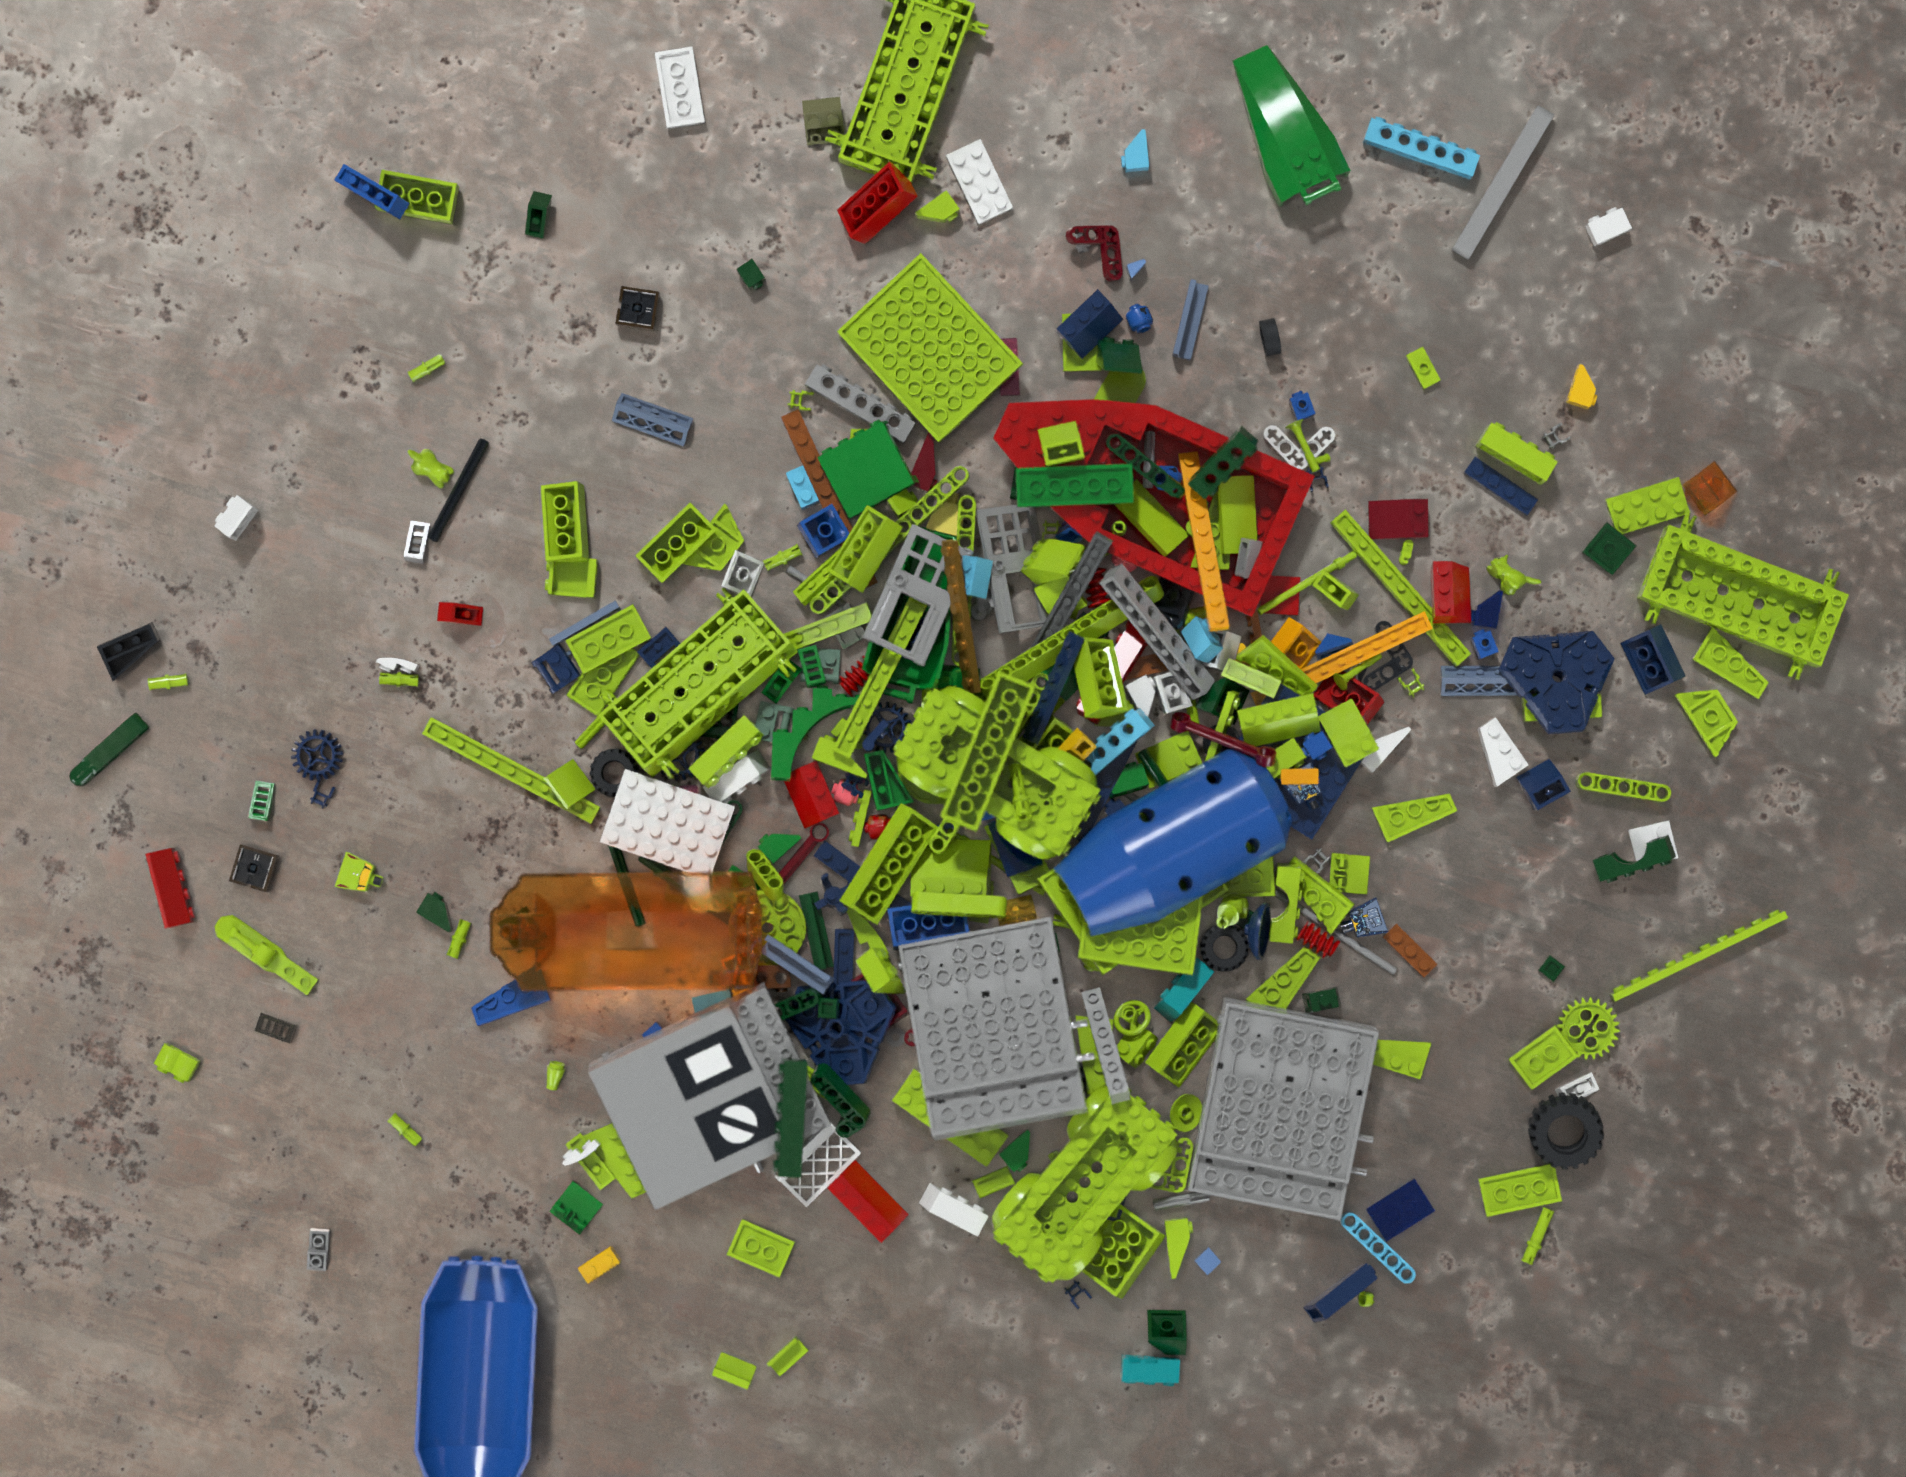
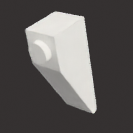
[1361,727,1411,773]

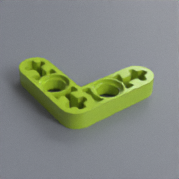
[1149,1137,1193,1193]

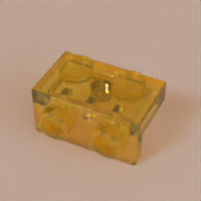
[998,894,1037,926]

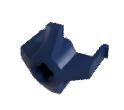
[814,873,851,916]

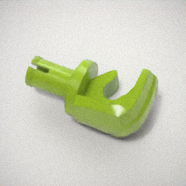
[1217,895,1249,928]

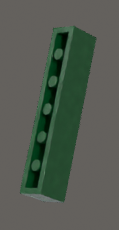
[772,1058,808,1178]

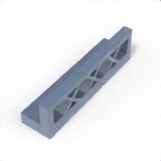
[1172,279,1208,361]
[612,393,694,446]
[549,601,621,656]
[1440,666,1518,696]
[760,935,835,995]

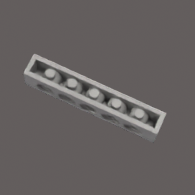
[805,364,916,444]
[1081,987,1131,1104]

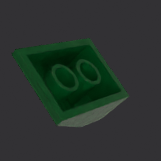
[1096,337,1142,374]

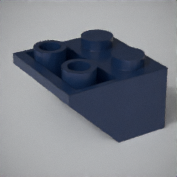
[1516,759,1571,811]

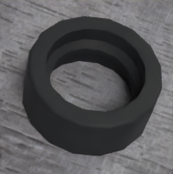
[1259,318,1282,356]

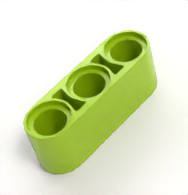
[746,849,783,900]

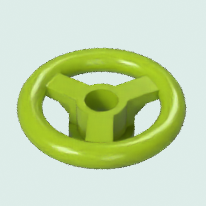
[1114,1000,1151,1036]

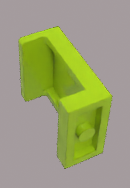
[545,558,598,598]

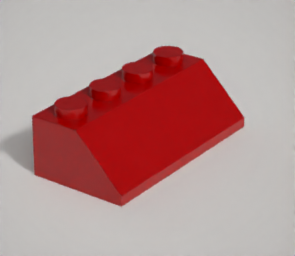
[837,162,918,244]
[145,848,195,928]
[827,1160,909,1243]

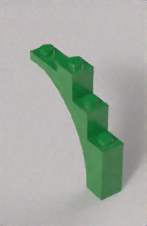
[771,685,860,781]

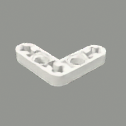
[1263,425,1335,470]

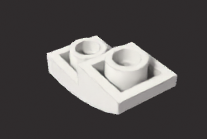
[376,658,419,674]
[562,1139,601,1166]

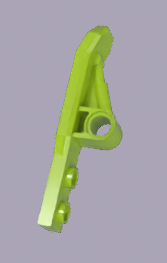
[214,915,319,995]

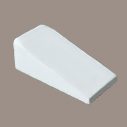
[1555,1072,1600,1097]

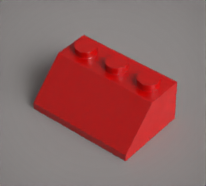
[1430,561,1471,623]
[784,760,840,829]

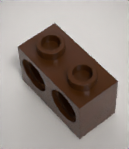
[752,965,792,992]

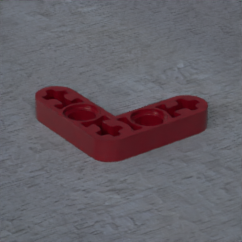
[1066,225,1123,282]

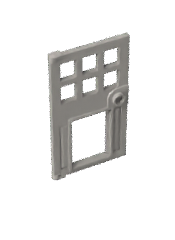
[976,504,1049,633]
[862,524,974,667]

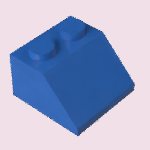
[797,504,850,558]

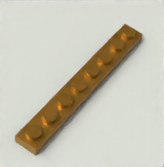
[941,540,981,693]

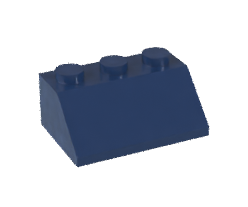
[1056,289,1123,359]
[1621,624,1686,695]

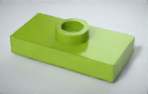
[1406,347,1441,390]

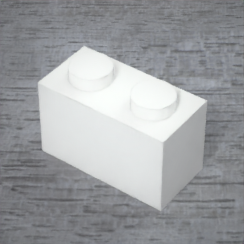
[1585,207,1632,247]

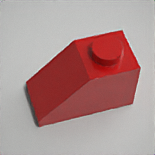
[437,602,483,626]

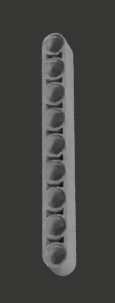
[1452,105,1554,259]

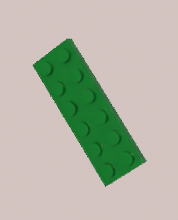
[1016,464,1134,507]

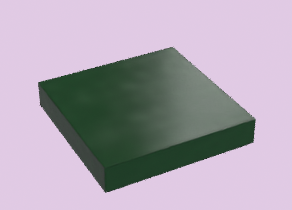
[1582,522,1637,576]

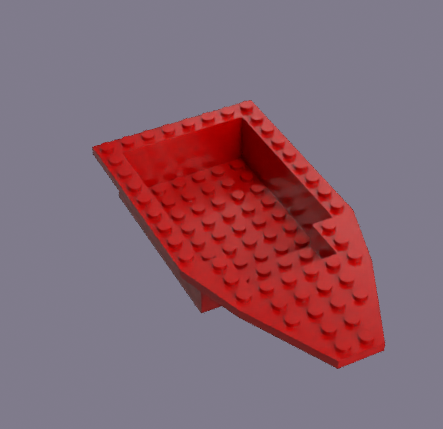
[993,399,1315,617]

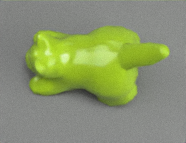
[407,449,454,488]
[1486,555,1541,595]

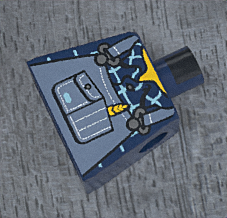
[1279,762,1322,811]
[1340,897,1388,937]

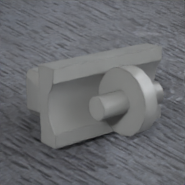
[971,588,994,621]

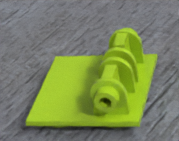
[1329,853,1370,894]

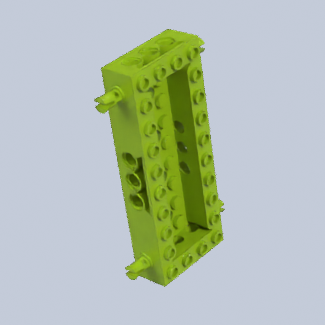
[825,0,989,183]
[1637,513,1849,680]
[598,588,798,779]

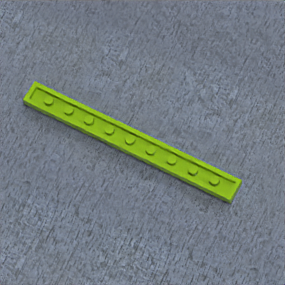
[1330,509,1471,667]
[832,597,927,759]
[422,717,601,824]
[1609,909,1788,1002]

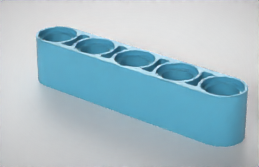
[1340,1212,1416,1283]

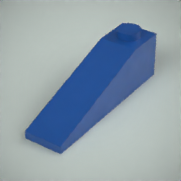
[334,164,410,220]

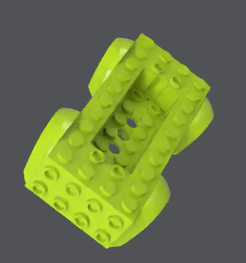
[893,686,1101,860]
[992,1084,1178,1283]

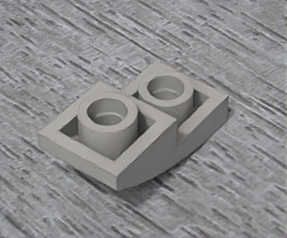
[307,1228,330,1271]

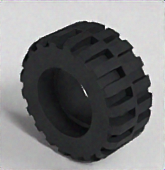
[1528,1092,1604,1170]

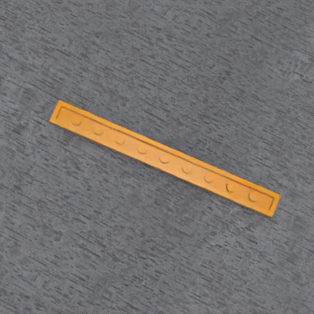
[1178,452,1229,632]
[1250,611,1433,706]

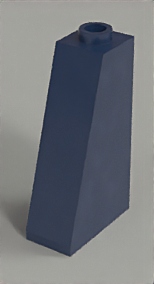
[1303,1263,1378,1323]

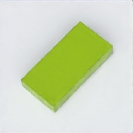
[972,1166,1015,1198]

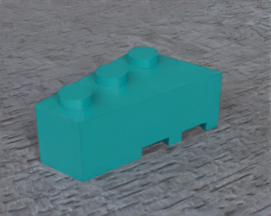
[1154,957,1214,1022]
[1120,1354,1180,1386]

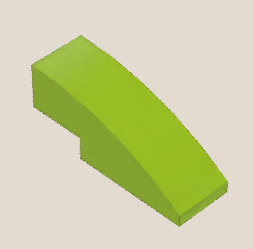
[847,908,889,954]

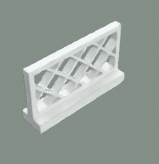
[773,1121,861,1207]

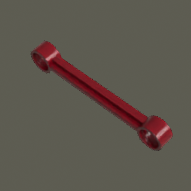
[1170,712,1277,767]
[778,823,829,885]

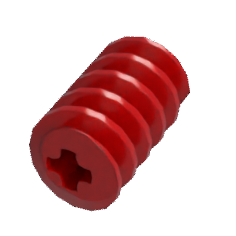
[1085,568,1111,608]
[839,655,870,697]
[1296,921,1340,959]

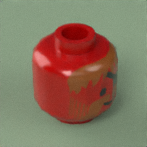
[864,814,891,840]

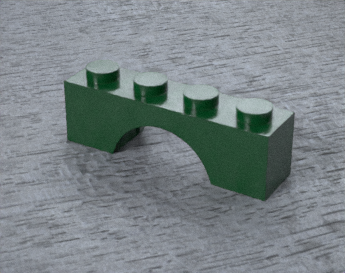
[1593,835,1676,883]

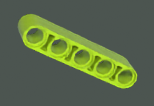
[1575,772,1671,802]
[911,892,1007,919]

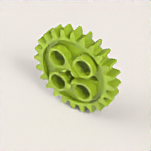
[1557,997,1620,1060]

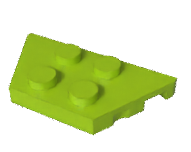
[682,503,744,572]
[1675,689,1738,757]

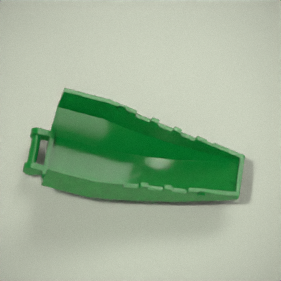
[1232,45,1351,207]
[862,526,956,704]

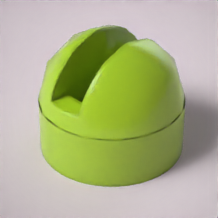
[1358,1291,1375,1307]

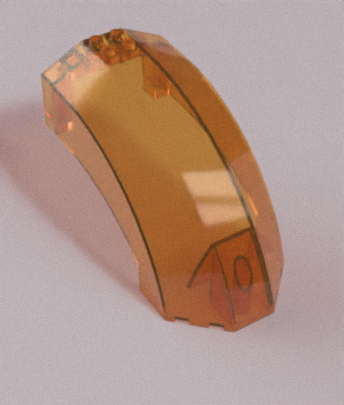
[490,872,762,991]

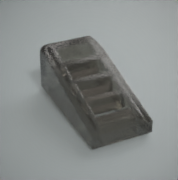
[255,1012,297,1044]

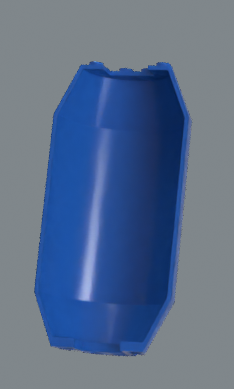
[414,1256,538,1477]

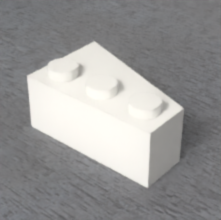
[1477,717,1528,787]
[703,750,771,804]
[919,1183,989,1236]

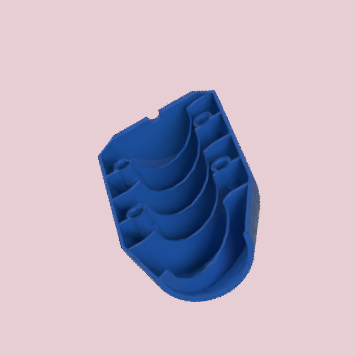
[1053,749,1292,936]

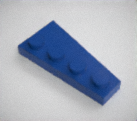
[471,963,551,1026]

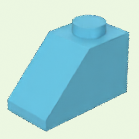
[1121,129,1149,172]

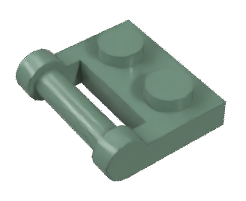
[800,647,841,684]
[755,701,794,742]

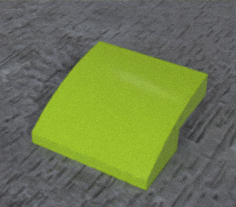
[1034,574,1087,614]
[544,759,596,809]

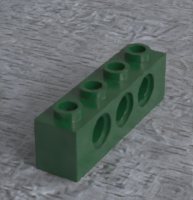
[1188,425,1259,499]

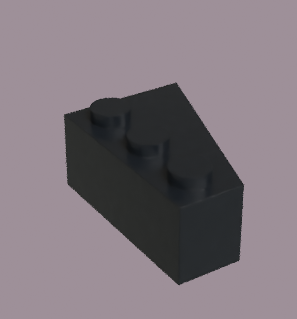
[97,622,160,681]

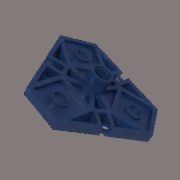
[1498,631,1615,734]
[785,980,897,1085]

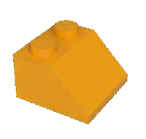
[1271,617,1321,669]

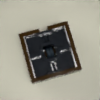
[615,286,660,331]
[229,844,279,892]

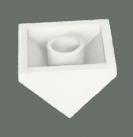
[721,550,764,597]

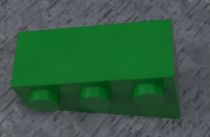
[864,750,914,811]

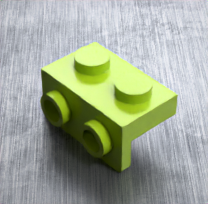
[1117,1022,1158,1069]

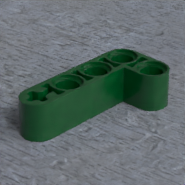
[774,987,823,1020]
[810,1063,871,1138]

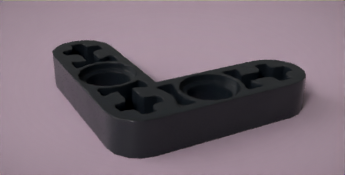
[1363,621,1413,690]

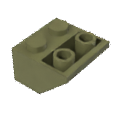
[802,97,844,145]

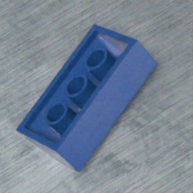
[887,905,969,951]

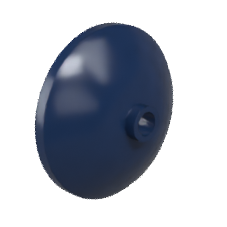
[1244,903,1271,960]

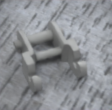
[1542,422,1571,449]
[1303,848,1330,874]

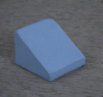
[1126,259,1146,281]
[1194,1247,1221,1275]

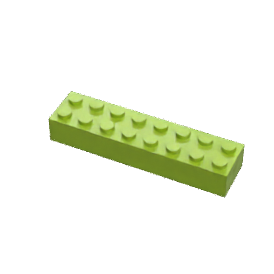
[940,672,1035,832]

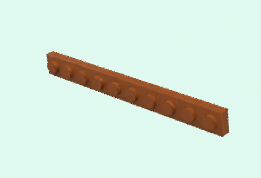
[781,409,878,589]

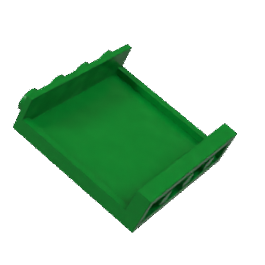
[817,419,919,519]

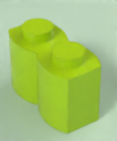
[154,1043,201,1083]

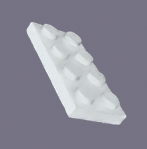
[655,47,705,129]
[946,139,1013,225]

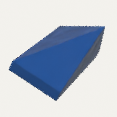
[1315,633,1353,661]

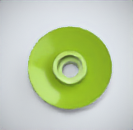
[1170,1094,1202,1132]

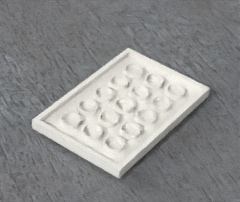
[600,769,735,880]

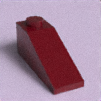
[911,432,938,493]

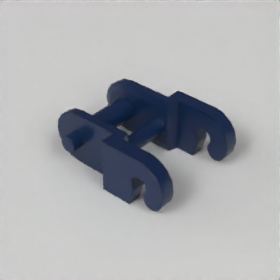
[1306,464,1329,492]
[841,773,869,798]
[310,781,336,809]
[1064,1280,1092,1309]

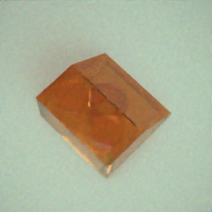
[1682,461,1737,515]

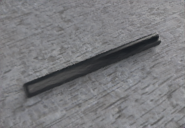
[428,438,489,542]

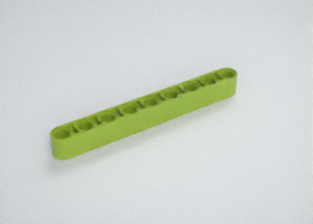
[951,495,976,666]

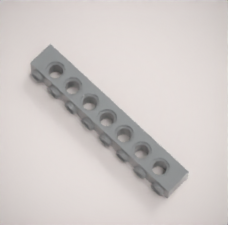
[1100,564,1215,700]

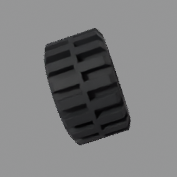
[590,749,639,797]
[1200,925,1249,972]

